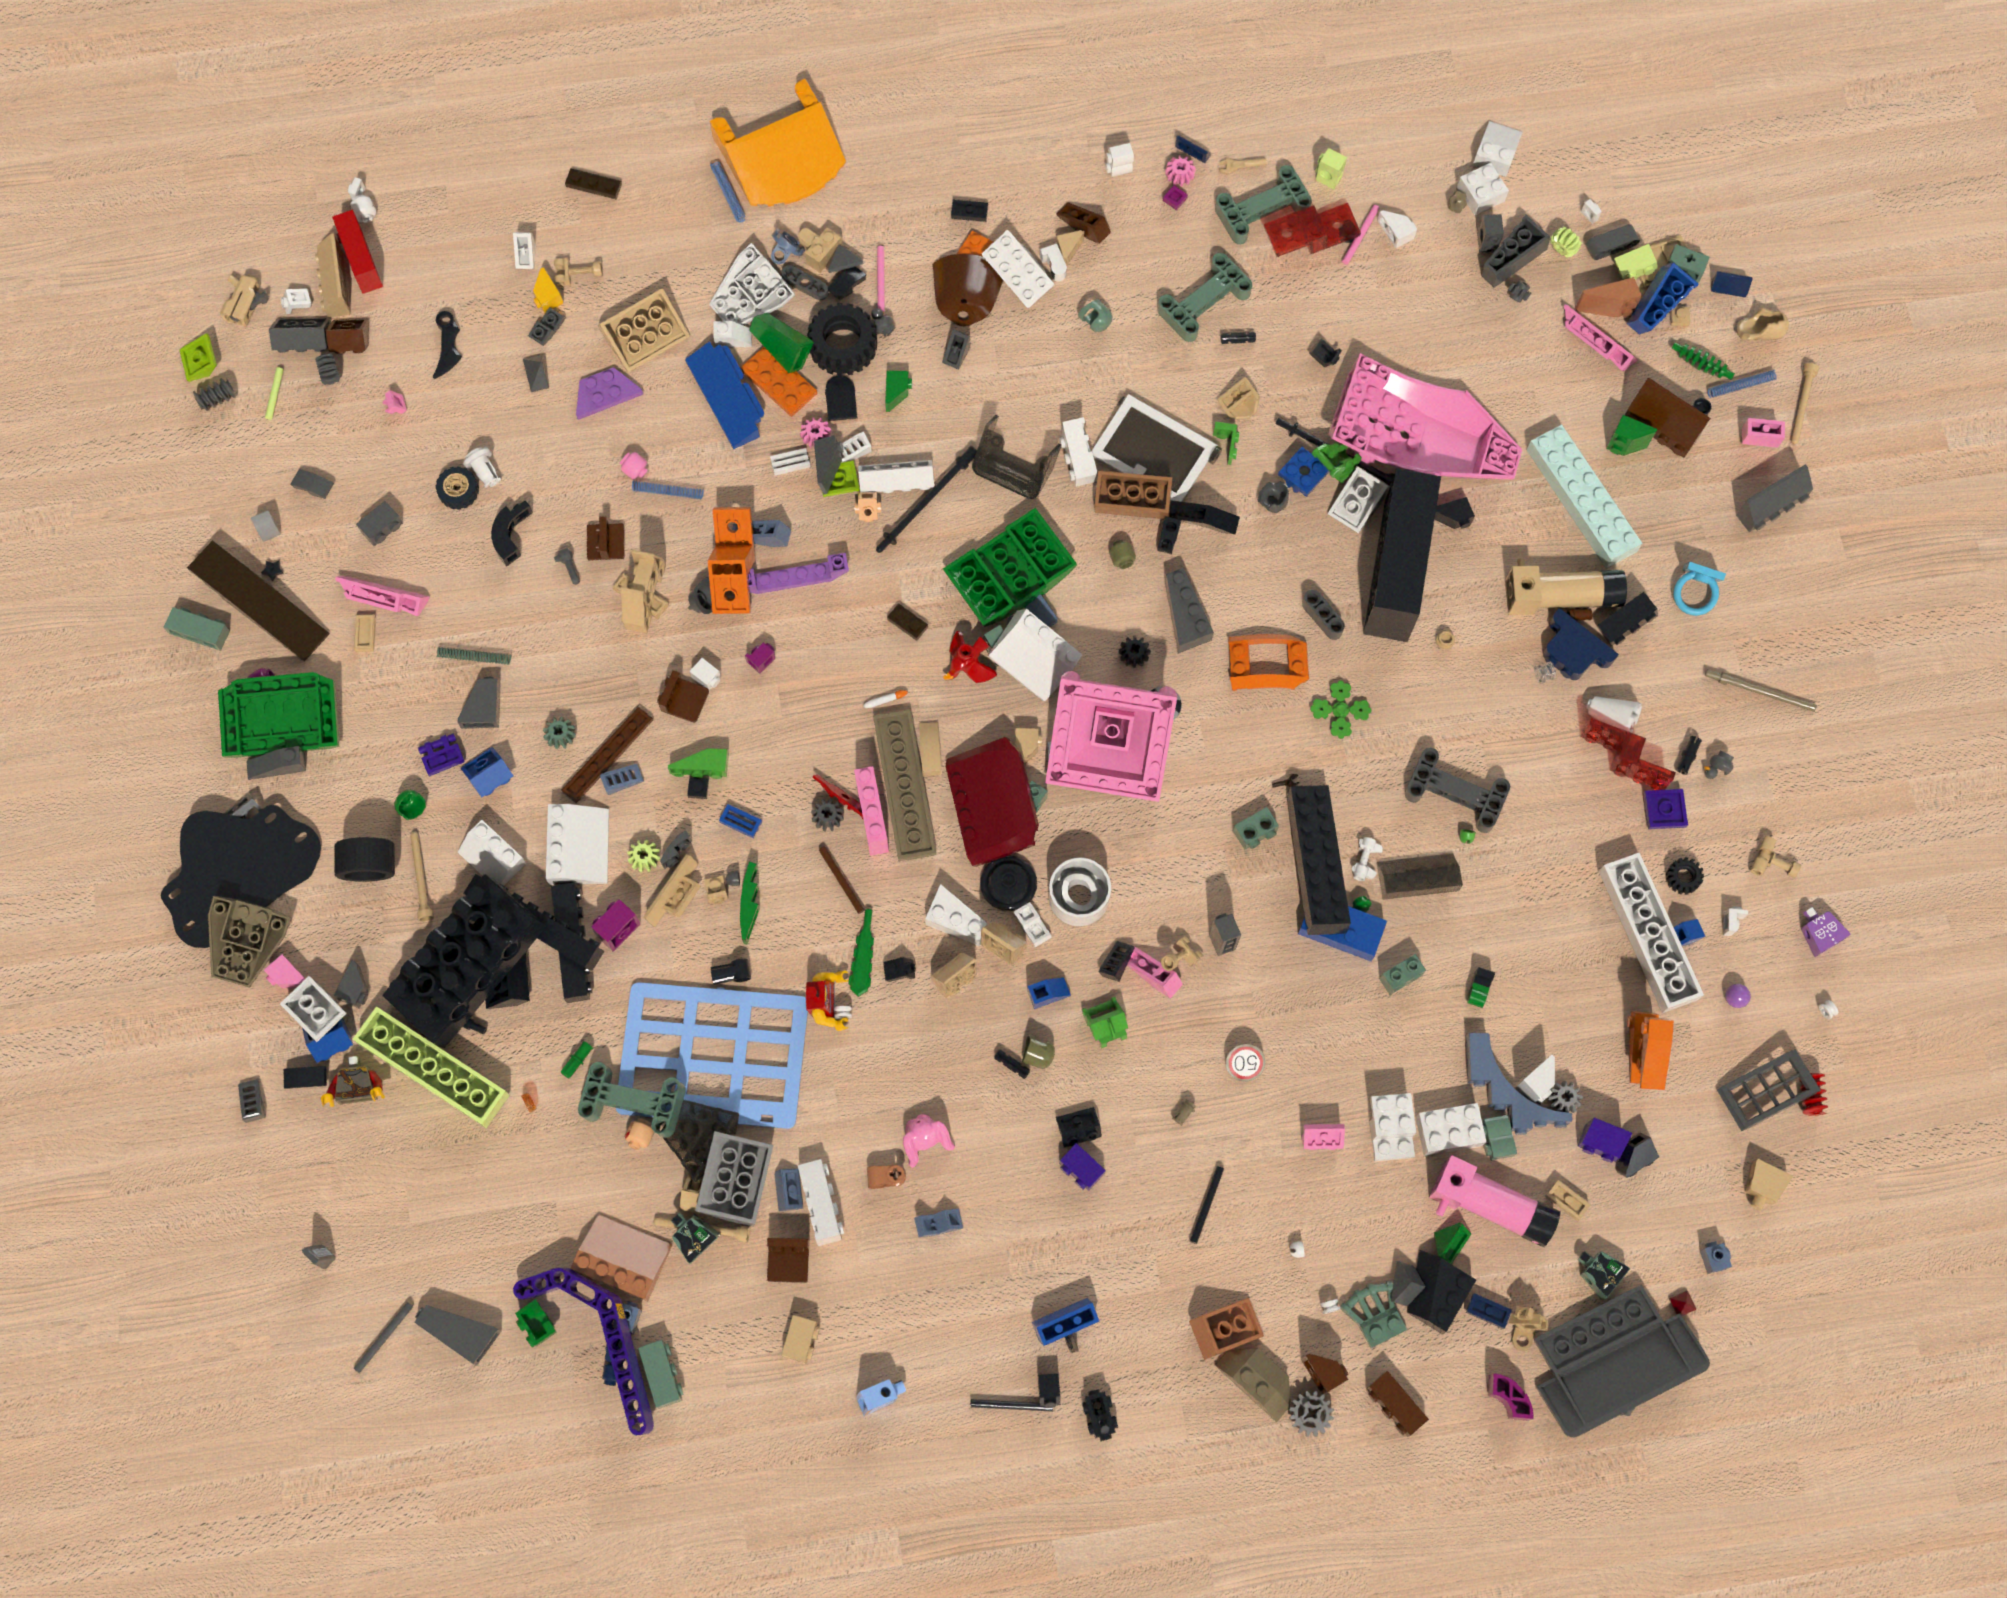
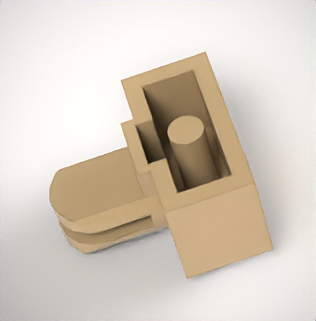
[798,228,842,273]

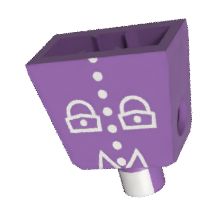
[1801,907,1851,957]

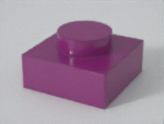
[1163,185,1188,211]

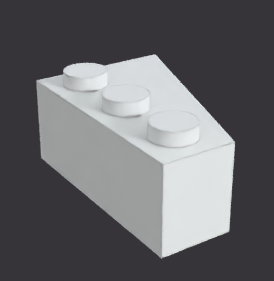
[1059,417,1098,487]
[925,884,987,946]

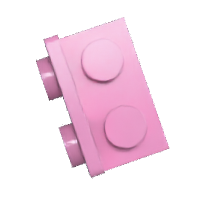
[1302,1124,1345,1150]

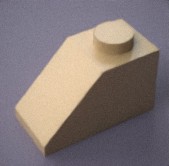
[1015,728,1042,765]
[680,1167,705,1214]

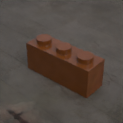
[1366,1371,1429,1437]

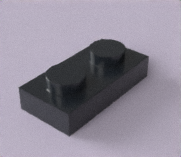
[951,199,988,222]

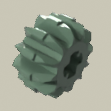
[543,716,576,750]

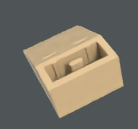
[931,952,976,998]

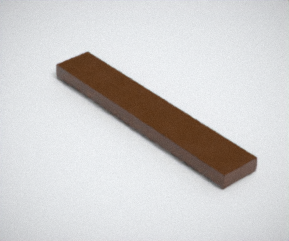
[561,707,653,803]

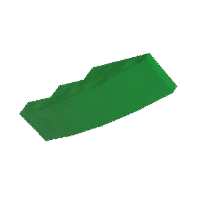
[740,861,760,945]

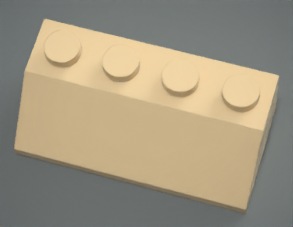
[315,233,350,318]

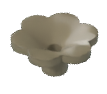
[1449,191,1467,213]

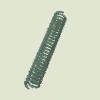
[436,647,511,665]

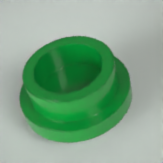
[1352,896,1372,912]

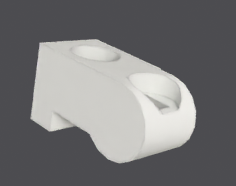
[1040,243,1067,281]

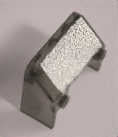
[972,415,1062,499]

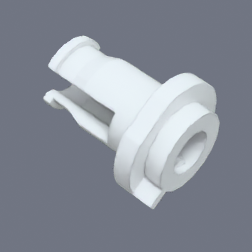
[463,446,501,488]

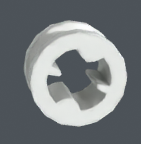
[1819,1000,1838,1020]
[834,1006,852,1019]
[1320,1299,1340,1314]

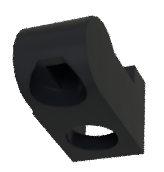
[1157,516,1181,555]

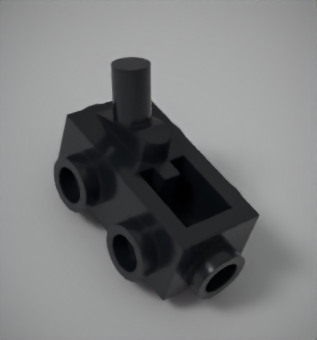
[1082,1389,1118,1442]

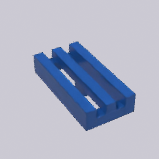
[719,804,762,839]

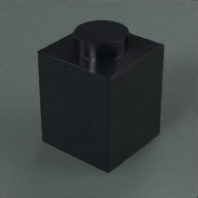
[1038,1373,1061,1408]

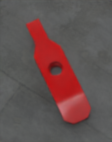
[812,774,863,819]

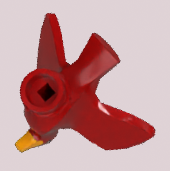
[943,631,997,683]

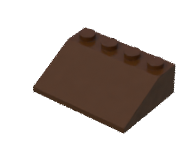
[1625,377,1711,458]

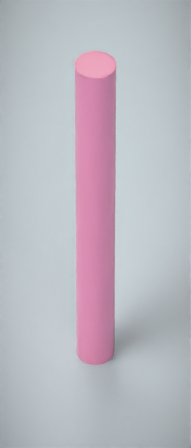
[1342,205,1380,265]
[877,246,885,312]

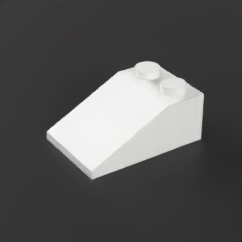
[1473,121,1523,177]
[1328,466,1390,533]
[280,976,347,1042]

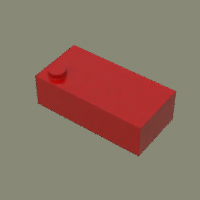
[332,209,383,294]

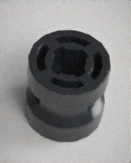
[1693,398,1712,416]

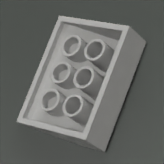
[695,1131,773,1227]

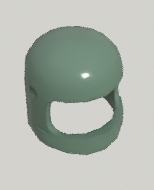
[1078,299,1113,332]

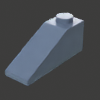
[732,520,791,547]

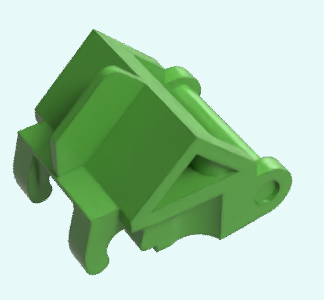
[1312,443,1362,483]
[1081,997,1128,1048]

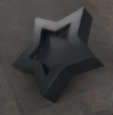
[261,561,284,581]

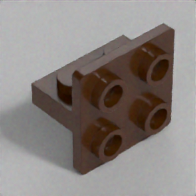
[587,516,625,561]

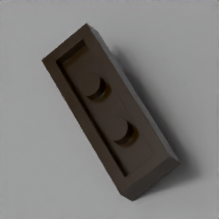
[565,168,622,200]

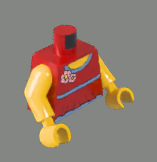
[806,971,849,1031]

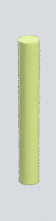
[265,367,284,420]

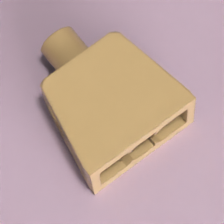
[1745,1159,1793,1211]

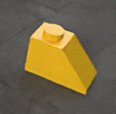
[533,267,563,313]

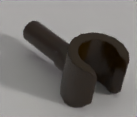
[1272,774,1300,788]

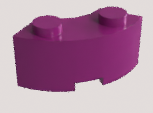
[1488,1373,1534,1421]

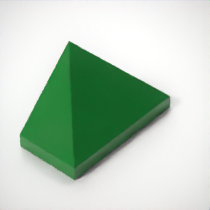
[1434,1222,1472,1264]

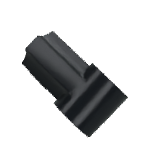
[710,958,751,985]

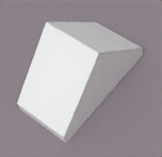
[513,232,536,269]

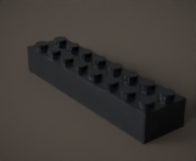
[1287,785,1351,935]

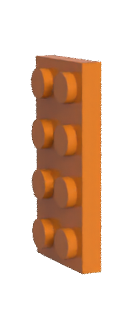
[740,347,818,417]

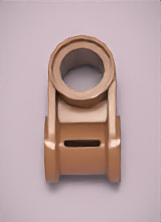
[867,1165,906,1189]

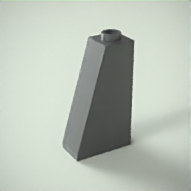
[414,1305,501,1366]

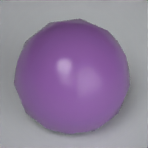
[1725,984,1751,1008]

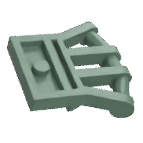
[1340,1281,1407,1349]

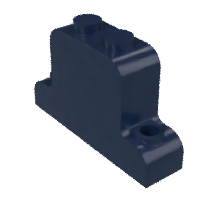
[1543,608,1619,680]

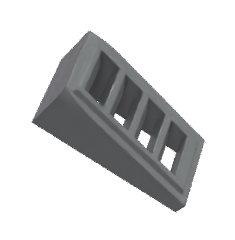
[238,1079,266,1123]
[301,1245,336,1269]

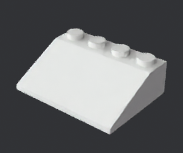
[988,609,1082,701]
[546,804,609,885]

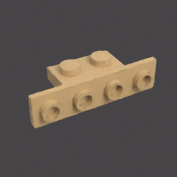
[644,854,701,927]

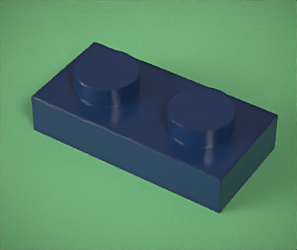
[1466,1293,1512,1329]

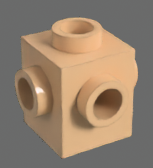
[855,492,881,522]

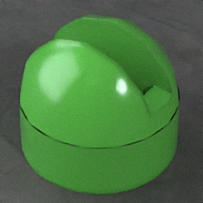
[1460,829,1476,844]

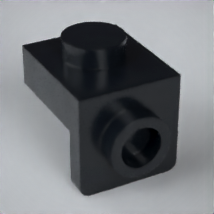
[1309,338,1342,367]
[883,957,916,982]

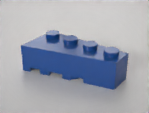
[1627,262,1699,335]

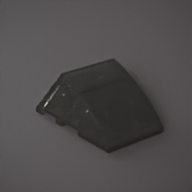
[661,1100,739,1182]

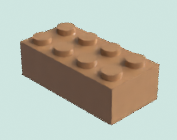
[1094,471,1172,519]

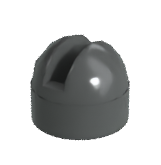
[726,870,740,886]

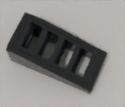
[1098,941,1135,982]

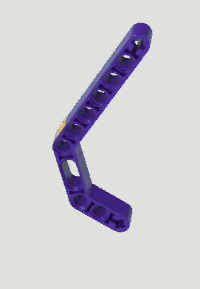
[513,1268,654,1436]

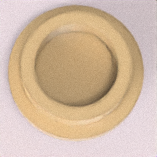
[1436,631,1455,649]

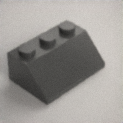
[269,317,332,353]

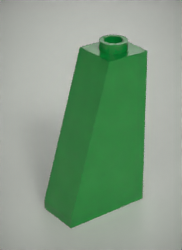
[749,313,814,373]

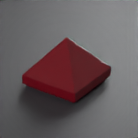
[1669,1290,1697,1316]

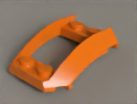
[1228,634,1309,691]

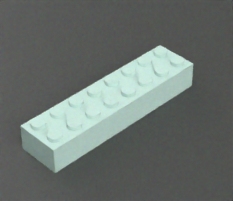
[1527,425,1642,568]

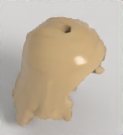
[1736,307,1789,340]

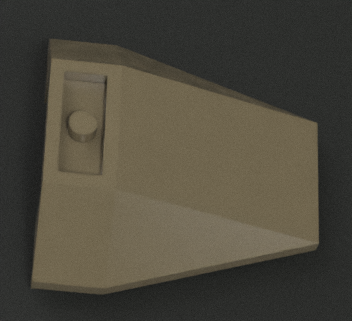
[208,896,291,988]

